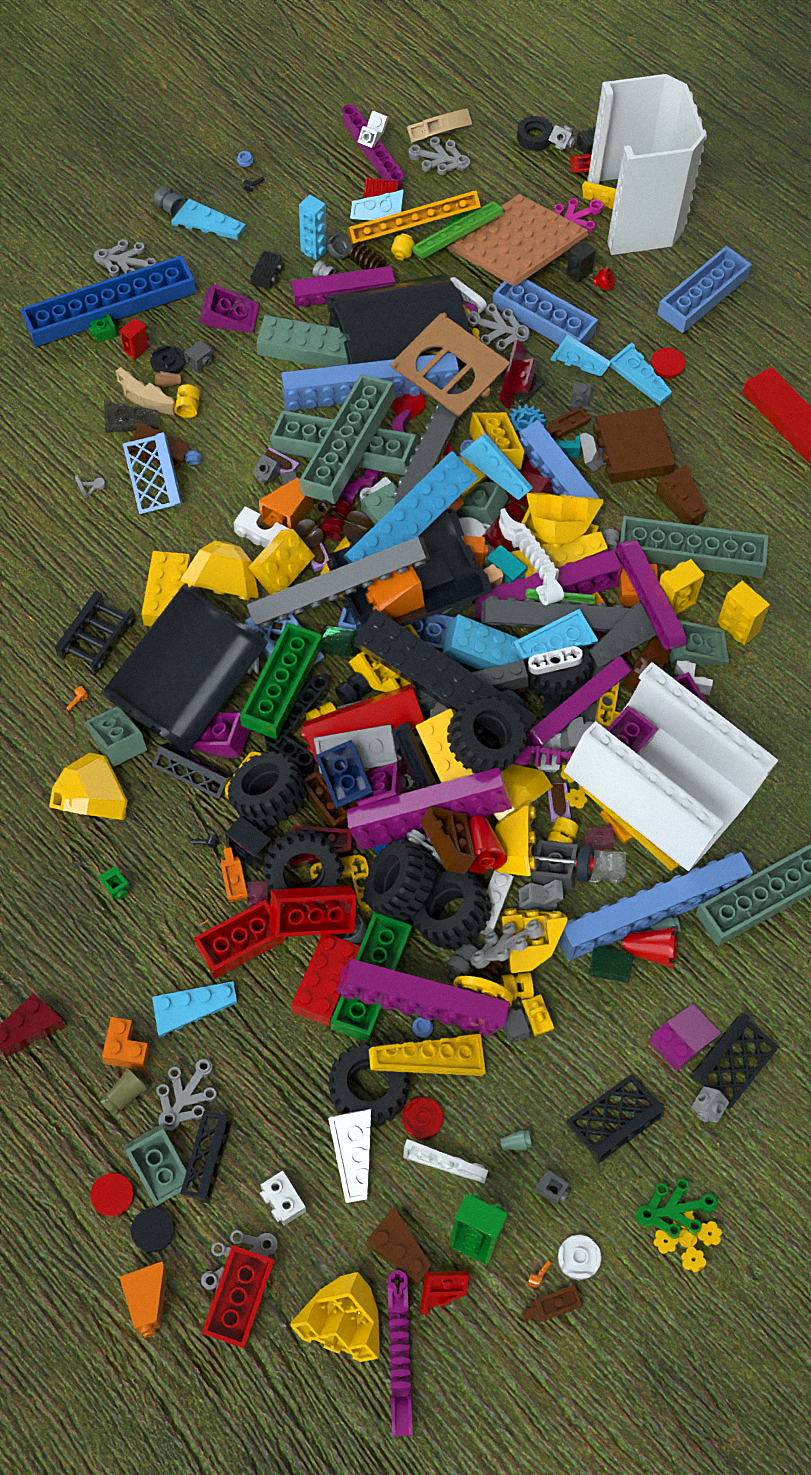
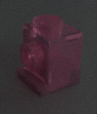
[584,824,615,852]
[247,882,268,908]

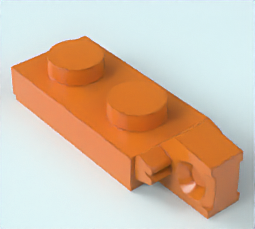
[221,847,248,903]

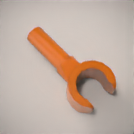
[66,686,88,711]
[527,1260,552,1288]

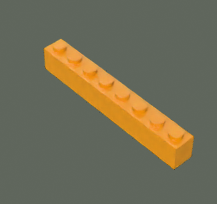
[347,190,481,244]

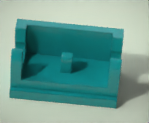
[554,436,580,458]
[486,545,527,584]

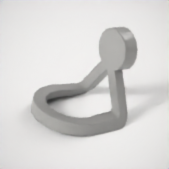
[75,475,106,499]

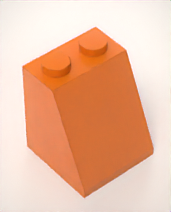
[259,478,313,530]
[366,567,425,619]
[120,1262,168,1338]

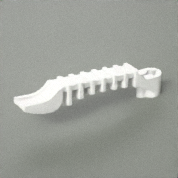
[499,508,564,605]

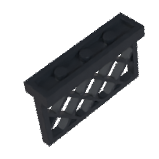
[689,1012,779,1109]
[566,1074,664,1164]

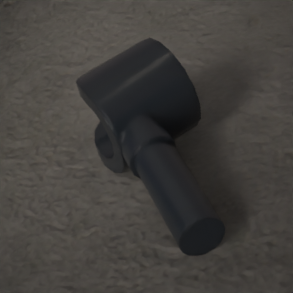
[243,177,264,192]
[190,834,220,849]

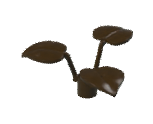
[295,493,374,548]

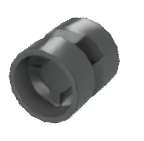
[153,185,185,216]
[445,944,478,977]

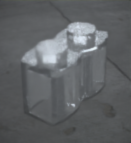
[590,850,626,883]

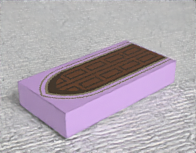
[264,447,299,474]
[309,542,329,572]
[547,783,571,822]

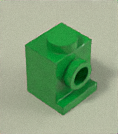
[88,313,117,343]
[98,866,130,901]

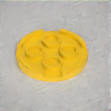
[452,976,514,1007]

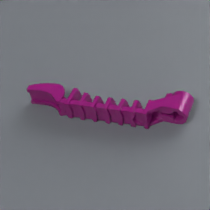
[338,409,411,506]
[513,746,573,767]
[388,1270,413,1437]

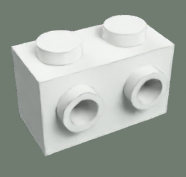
[260,1171,306,1226]

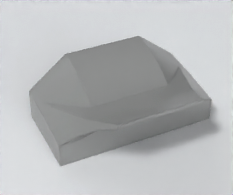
[579,432,606,472]

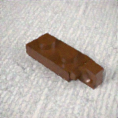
[546,407,591,438]
[521,1285,583,1323]

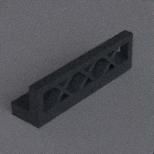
[152,742,234,799]
[180,1111,232,1204]

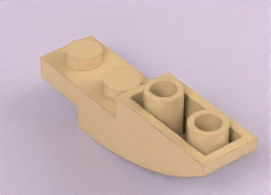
[407,108,472,143]
[116,367,175,415]

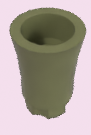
[99,1068,148,1116]

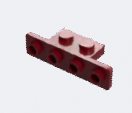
[499,340,537,408]

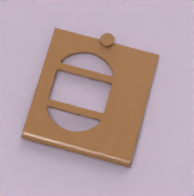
[390,312,510,417]

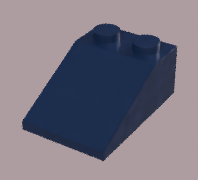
[315,740,373,809]

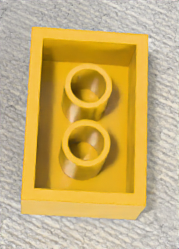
[248,529,315,595]
[659,559,705,615]
[717,581,770,646]

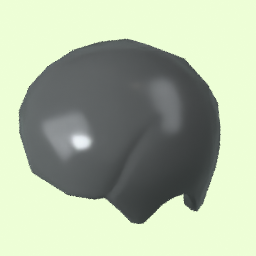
[327,233,353,259]
[337,917,368,945]

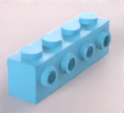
[299,194,327,261]

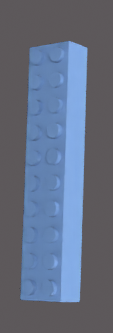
[281,353,459,411]
[558,852,753,961]

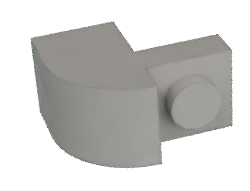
[560,717,601,752]
[519,880,563,911]

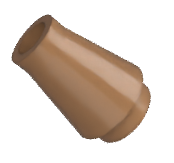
[155,371,181,388]

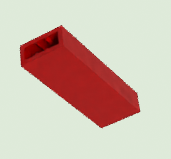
[742,367,811,464]
[300,684,425,762]

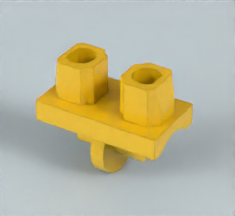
[521,994,554,1036]

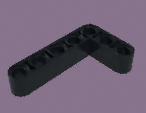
[265,675,328,774]

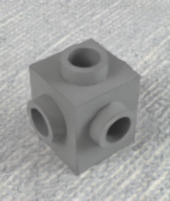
[548,125,576,151]
[691,1087,729,1123]

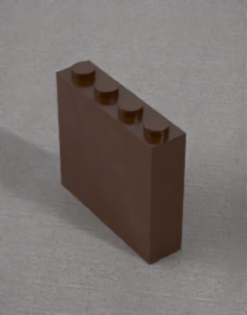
[593,407,676,484]

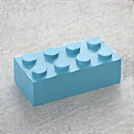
[442,614,521,670]

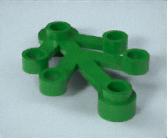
[636,1179,717,1239]

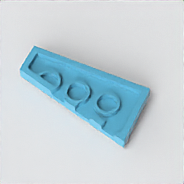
[171,199,246,240]
[609,342,672,406]
[460,433,533,500]
[513,609,598,660]
[152,981,237,1038]

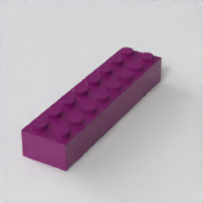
[474,550,622,628]
[346,768,512,850]
[336,959,509,1036]

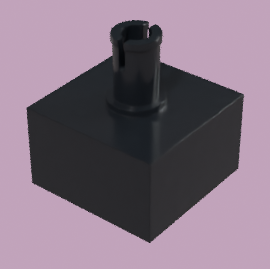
[225,816,274,872]

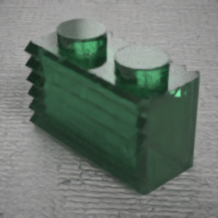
[320,625,358,657]
[588,946,634,983]

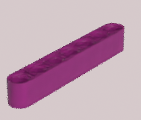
[343,104,403,191]
[616,540,686,650]
[527,656,633,747]

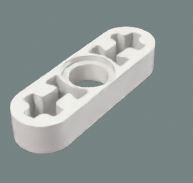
[451,277,487,314]
[528,646,582,675]

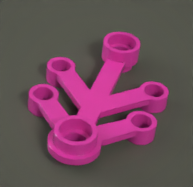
[554,198,603,232]

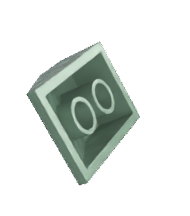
[456,482,509,524]
[669,620,729,665]
[84,707,147,767]
[124,1124,193,1206]

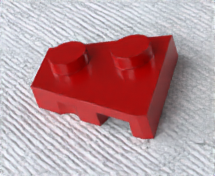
[420,1271,469,1315]

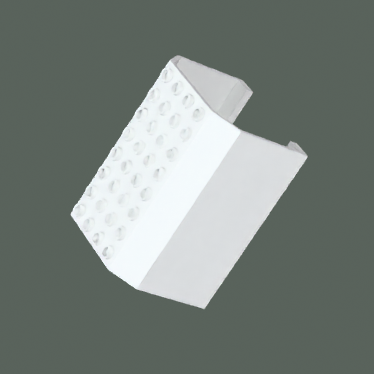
[588,74,707,255]
[564,662,778,871]

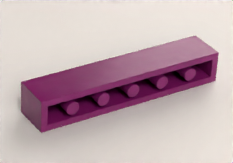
[291,266,395,307]

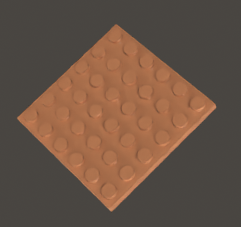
[447,194,588,287]

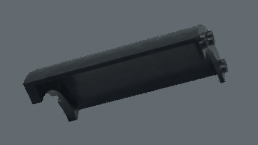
[325,274,473,365]
[326,508,493,633]
[100,585,269,753]

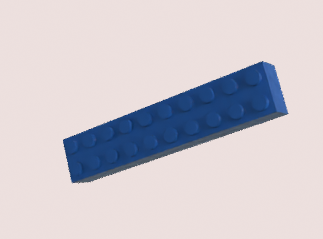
[20,255,196,347]

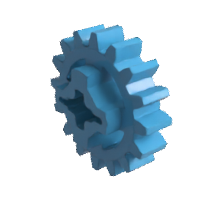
[508,404,546,439]

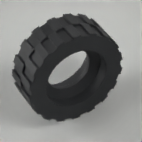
[517,116,553,151]

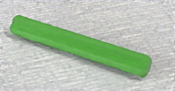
[525,589,595,605]

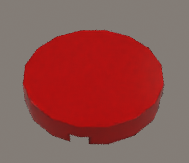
[651,348,685,379]
[391,393,425,419]
[401,1097,443,1140]
[90,1173,134,1217]

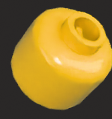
[391,234,415,261]

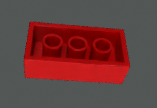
[269,886,357,937]
[194,900,286,979]
[291,934,360,1027]
[201,1245,274,1348]

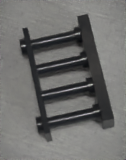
[55,590,136,675]
[392,722,441,789]

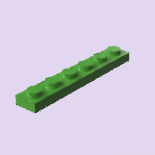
[412,201,503,259]

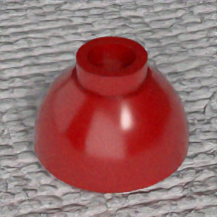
[593,267,615,291]

